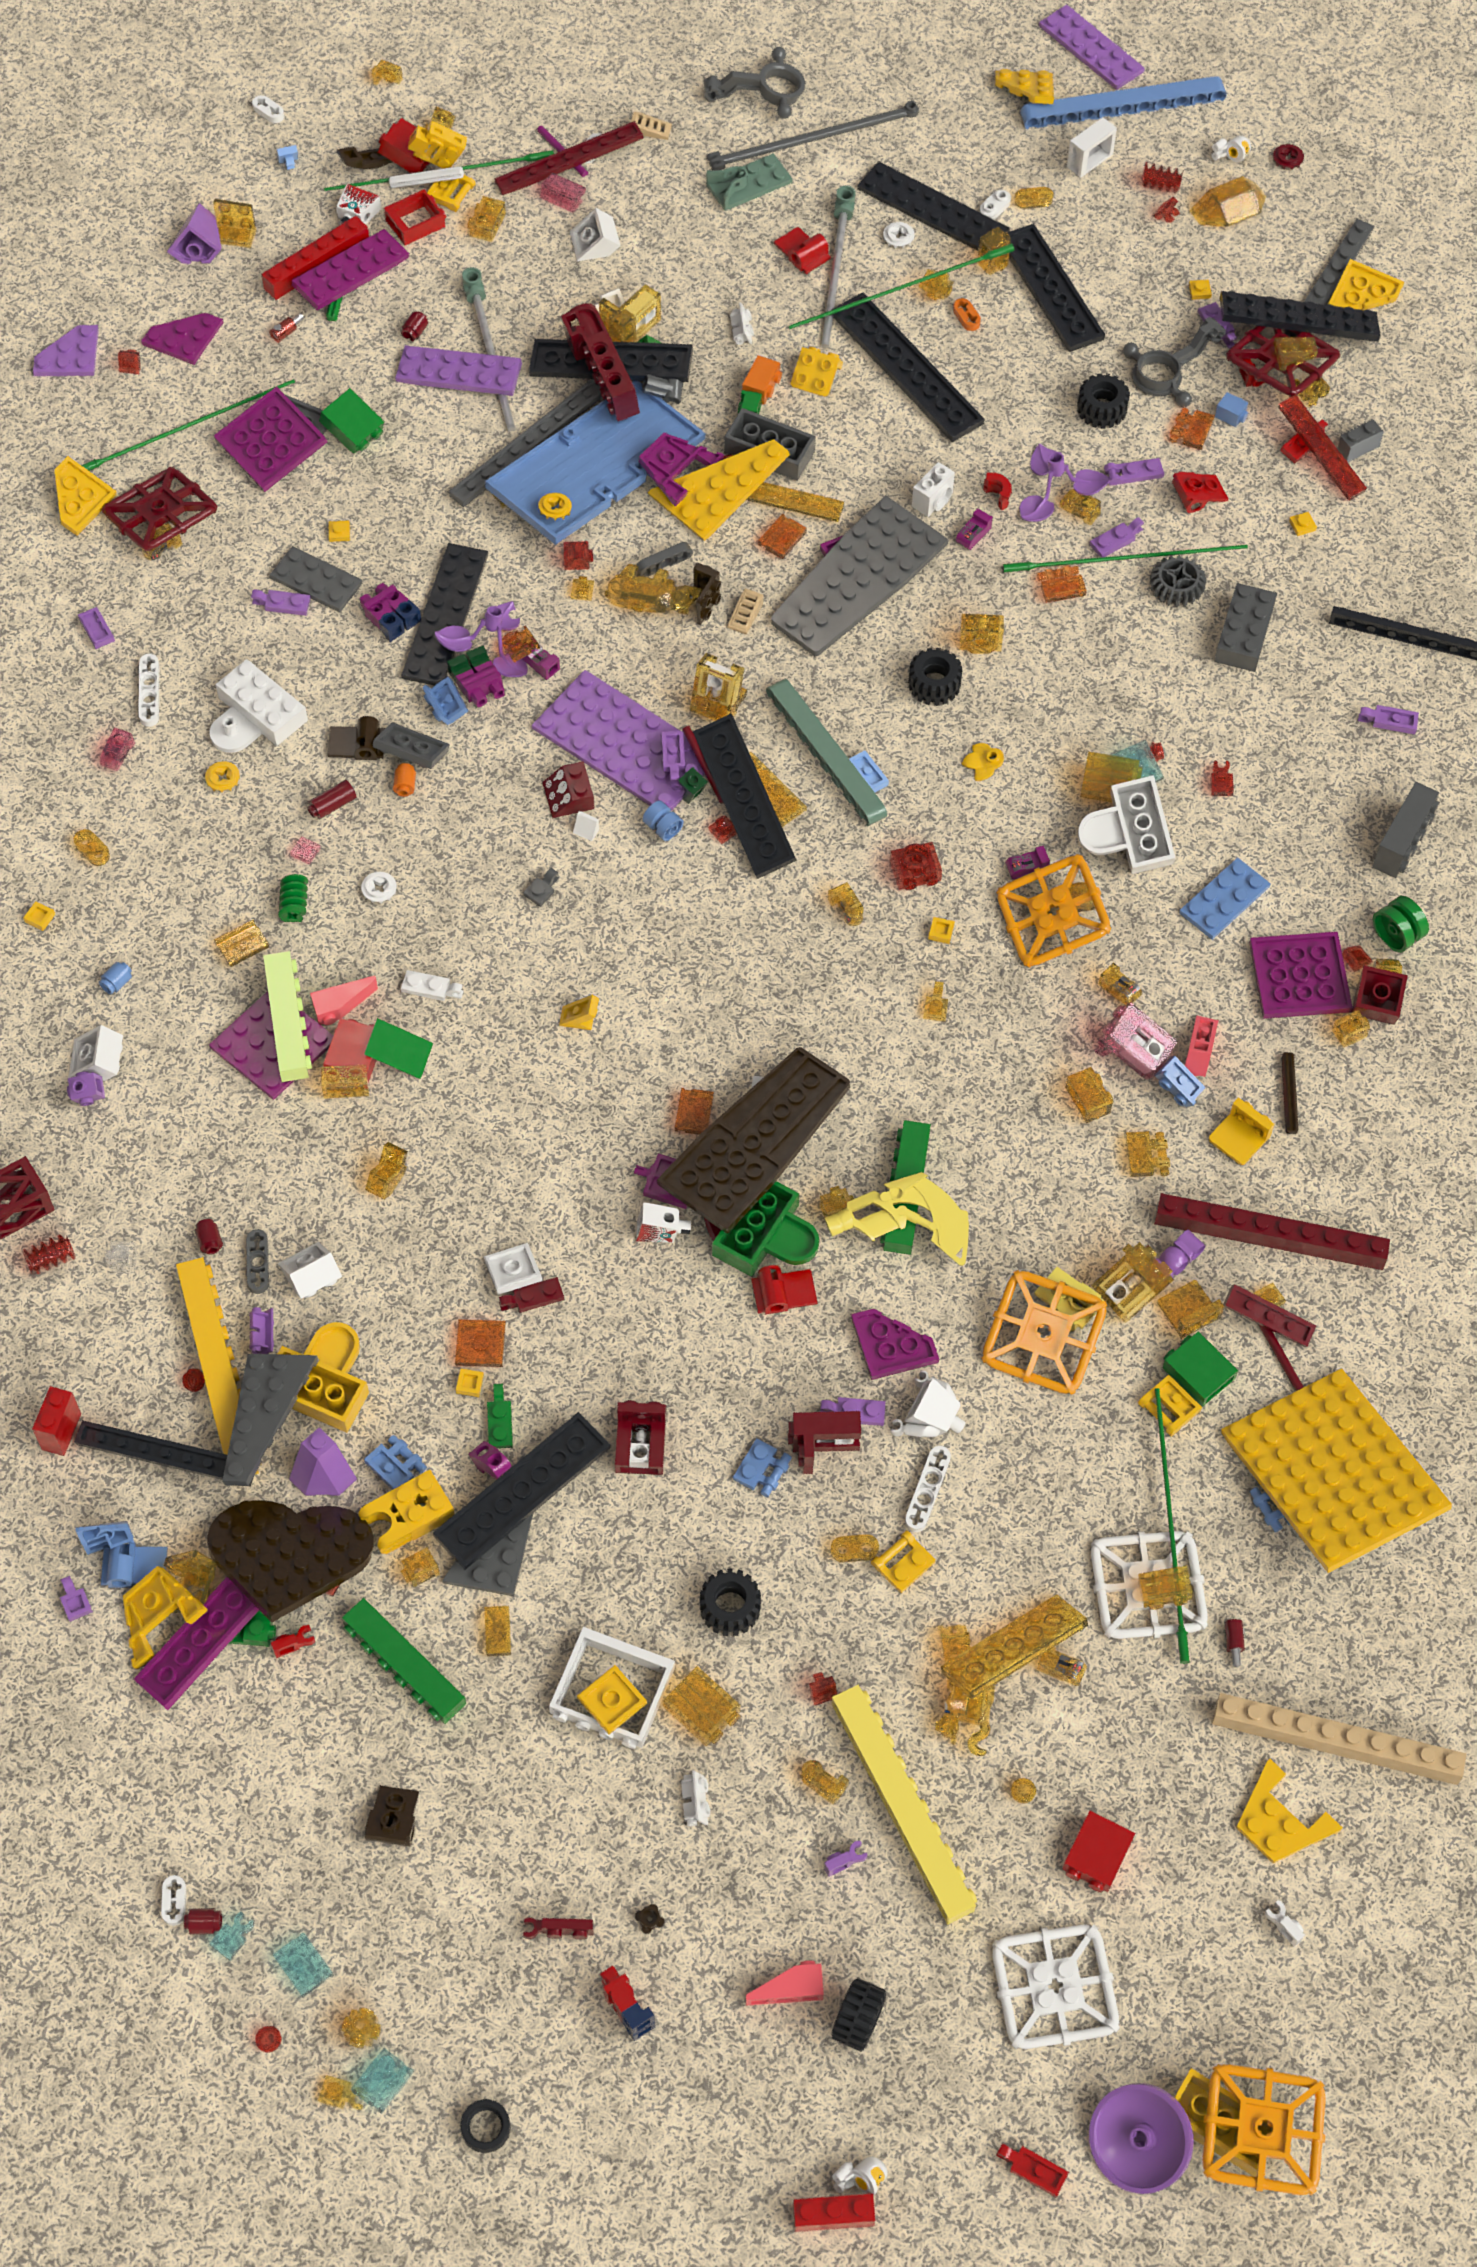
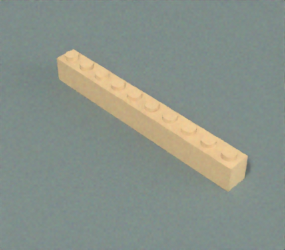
[1212,1693,1467,1785]

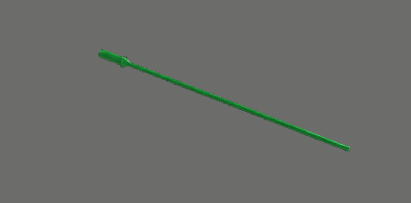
[324,150,554,191]
[788,243,1014,330]
[81,379,295,471]
[1003,545,1248,572]
[1155,1388,1190,1664]

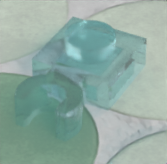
[209,1912,255,1961]

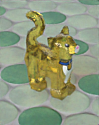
[934,1676,995,1756]

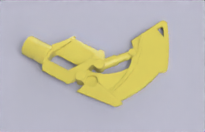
[824,1172,969,1266]

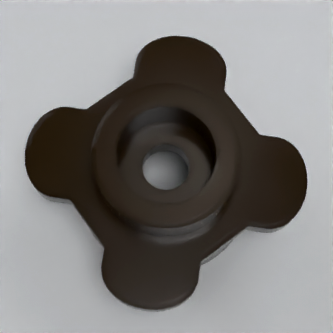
[635,1904,665,1934]

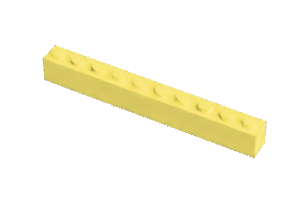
[831,1684,977,1925]

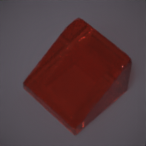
[1342,945,1373,972]

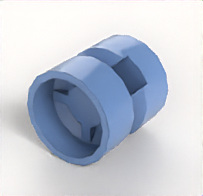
[642,800,684,841]

